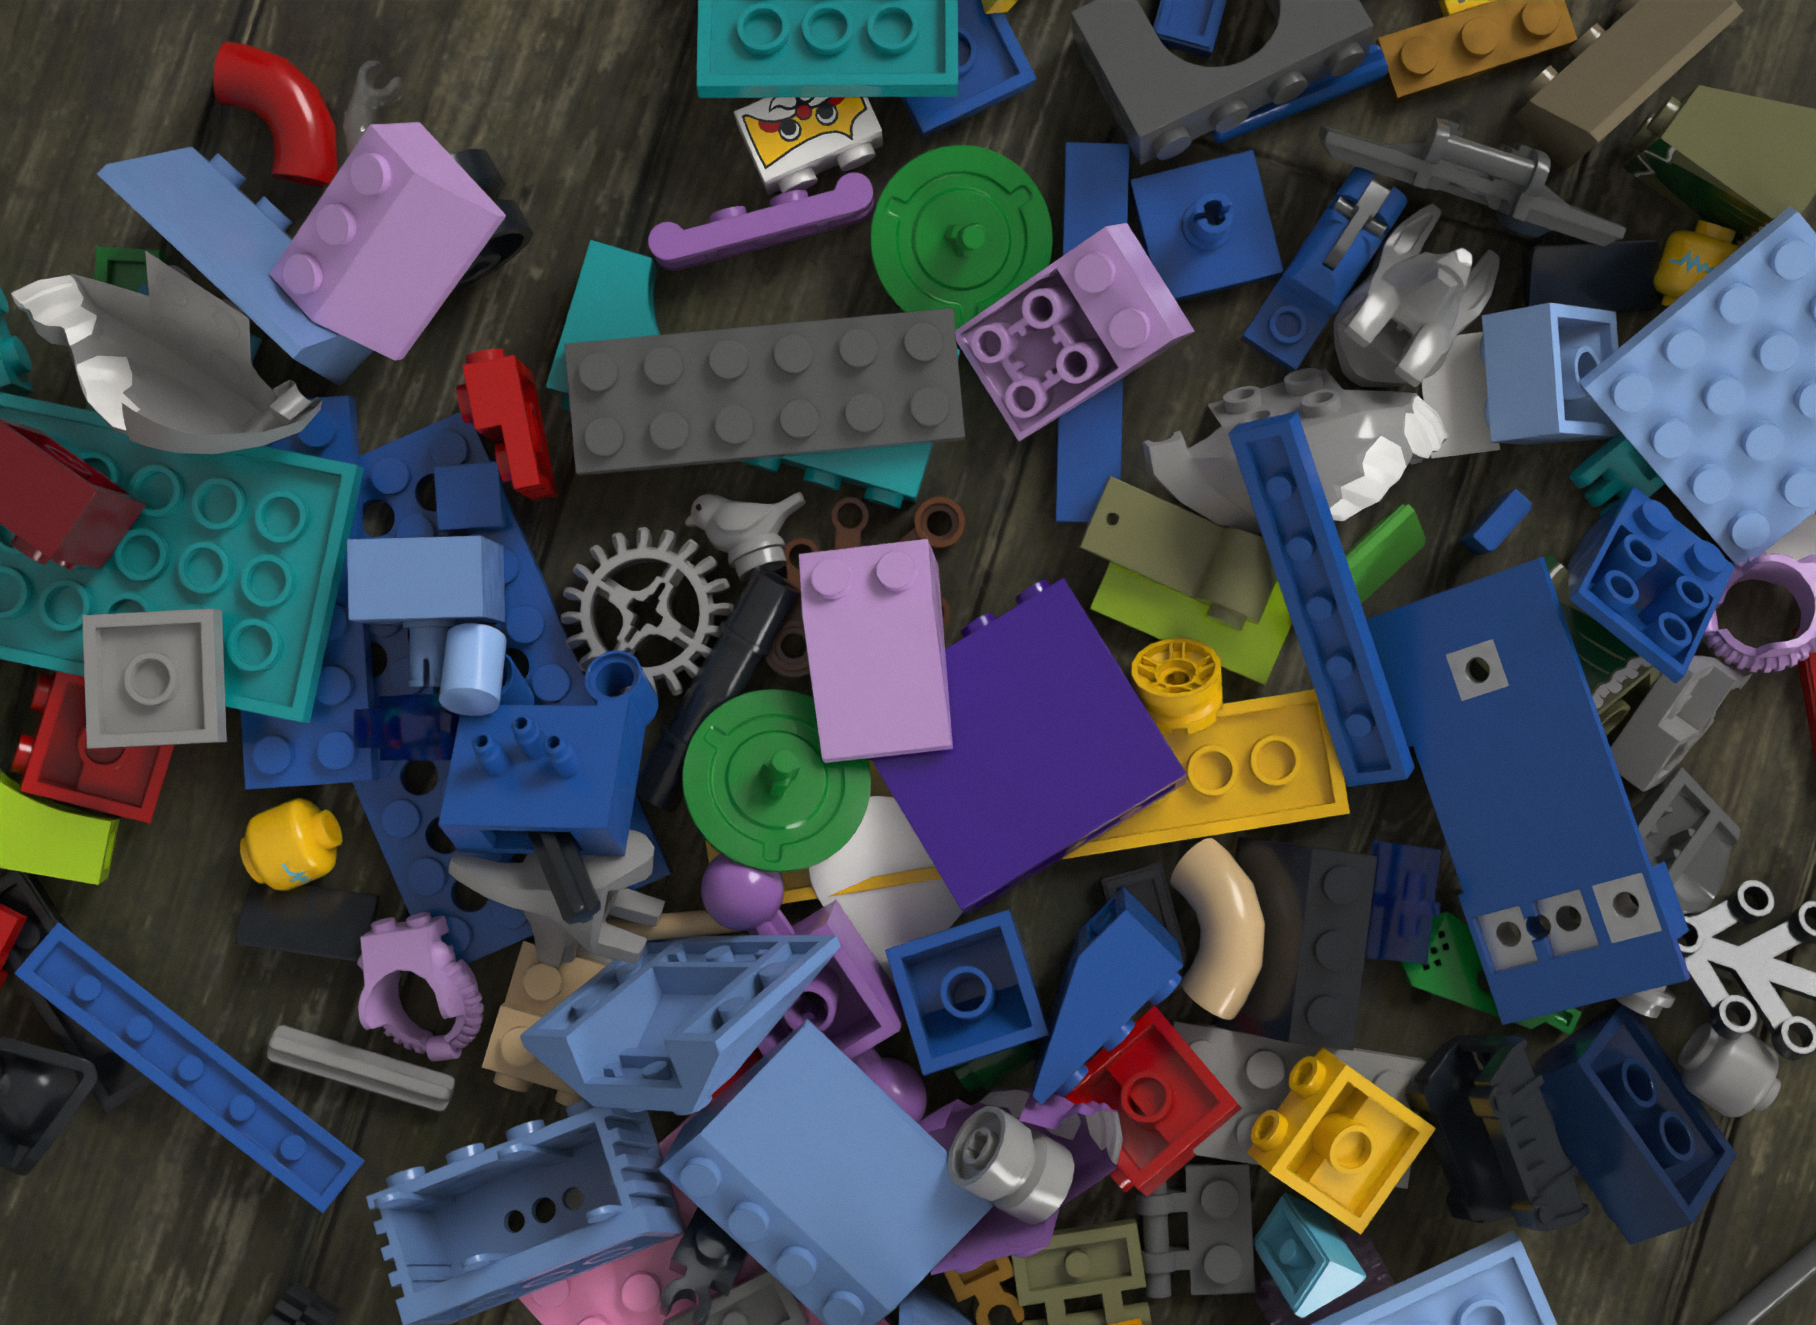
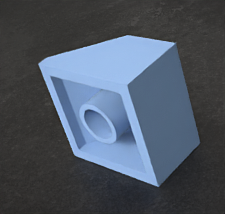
[1480,303,1620,445]

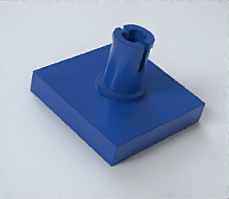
[1128,150,1284,302]

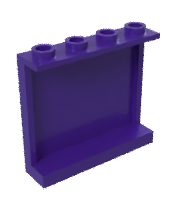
[871,578,1187,916]

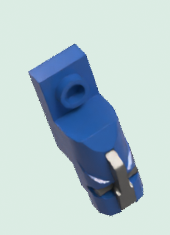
[1240,167,1408,372]

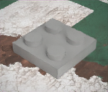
[82,609,227,749]

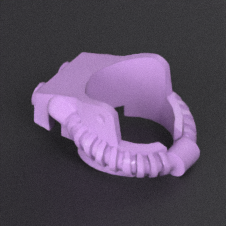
[1702,552,1816,673]
[357,912,484,1062]

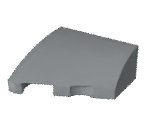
[1610,656,1753,792]

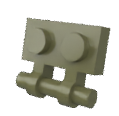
[1011,1218,1152,1325]

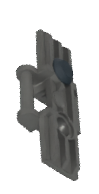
[1318,117,1627,247]

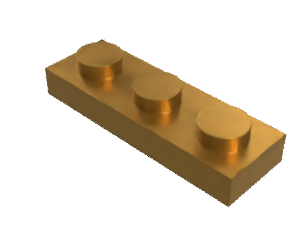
[1374,0,1578,104]

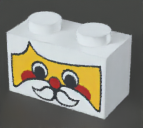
[734,97,883,195]

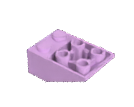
[955,223,1195,441]

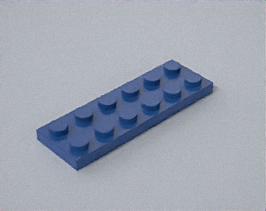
[241,395,379,790]

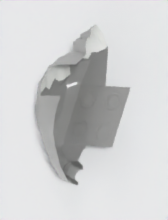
[11,251,322,454]
[1143,368,1449,534]

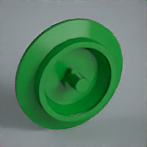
[870,145,1053,330]
[682,689,871,873]

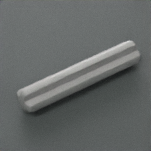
[267,1025,455,1112]

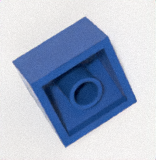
[885,909,1050,1076]

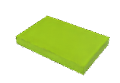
[1089,562,1292,685]

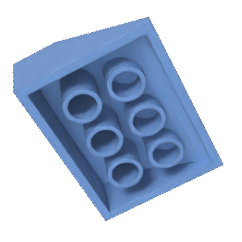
[97,147,374,386]
[658,1019,994,1325]

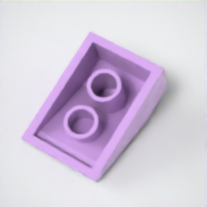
[799,539,953,763]

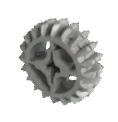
[561,527,734,698]

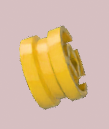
[1132,638,1223,736]

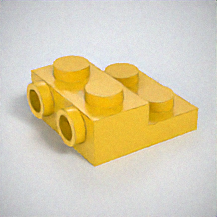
[1247,1047,1436,1235]

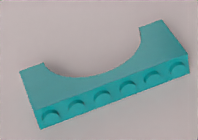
[546,240,960,509]

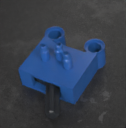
[438,650,659,925]

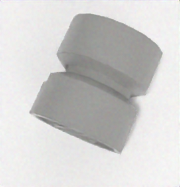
[947,1106,1075,1225]

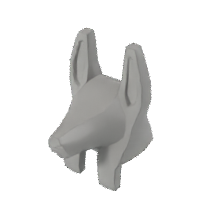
[1333,204,1500,388]
[448,830,665,967]

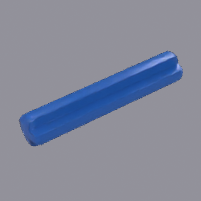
[1210,44,1388,143]

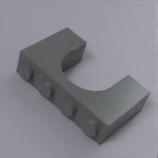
[1071,0,1374,165]

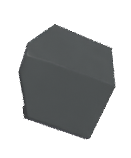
[1632,767,1741,914]

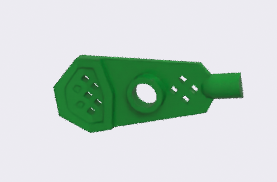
[1394,911,1582,1035]

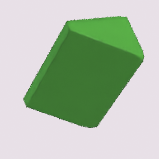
[1344,504,1426,604]

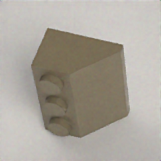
[1514,0,1744,172]

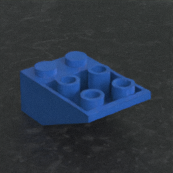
[1568,486,1735,684]
[1032,886,1183,1105]

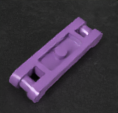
[648,172,874,272]

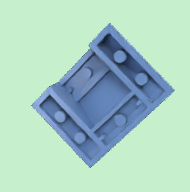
[520,935,841,1115]

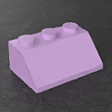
[270,122,506,361]

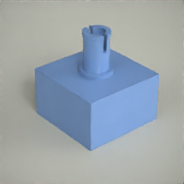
[347,536,505,687]

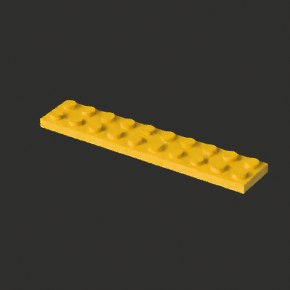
[705,689,1350,904]

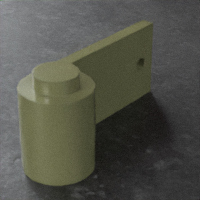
[1078,476,1277,631]

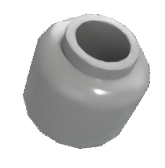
[1678,1021,1781,1117]

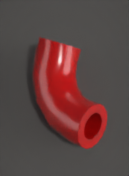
[213,41,338,188]

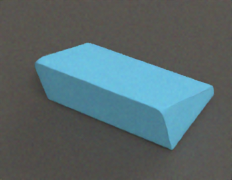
[1253,1192,1366,1318]

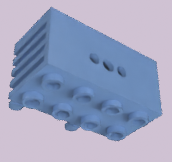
[366,1100,686,1325]

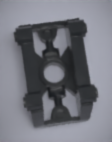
[1405,1034,1590,1232]

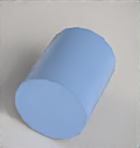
[439,623,507,716]

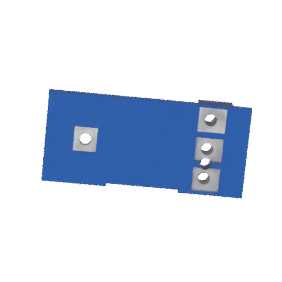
[1366,557,1690,1025]

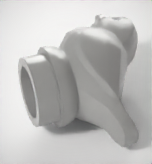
[685,492,806,581]

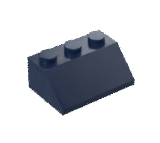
[1532,1001,1737,1245]

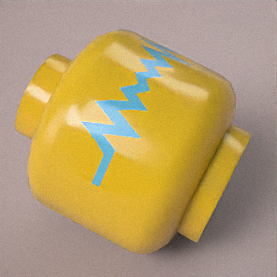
[1654,220,1740,307]
[240,798,342,891]

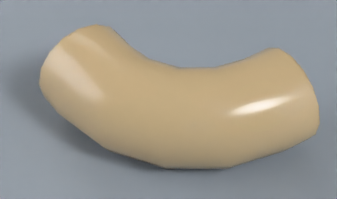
[1170,838,1265,1020]

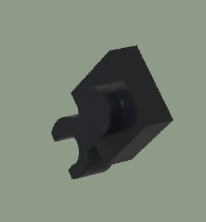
[659,1207,749,1325]

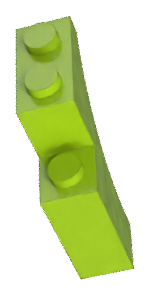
[0,769,120,885]

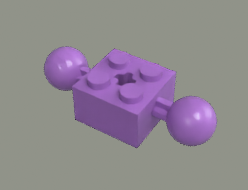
[701,853,927,1123]

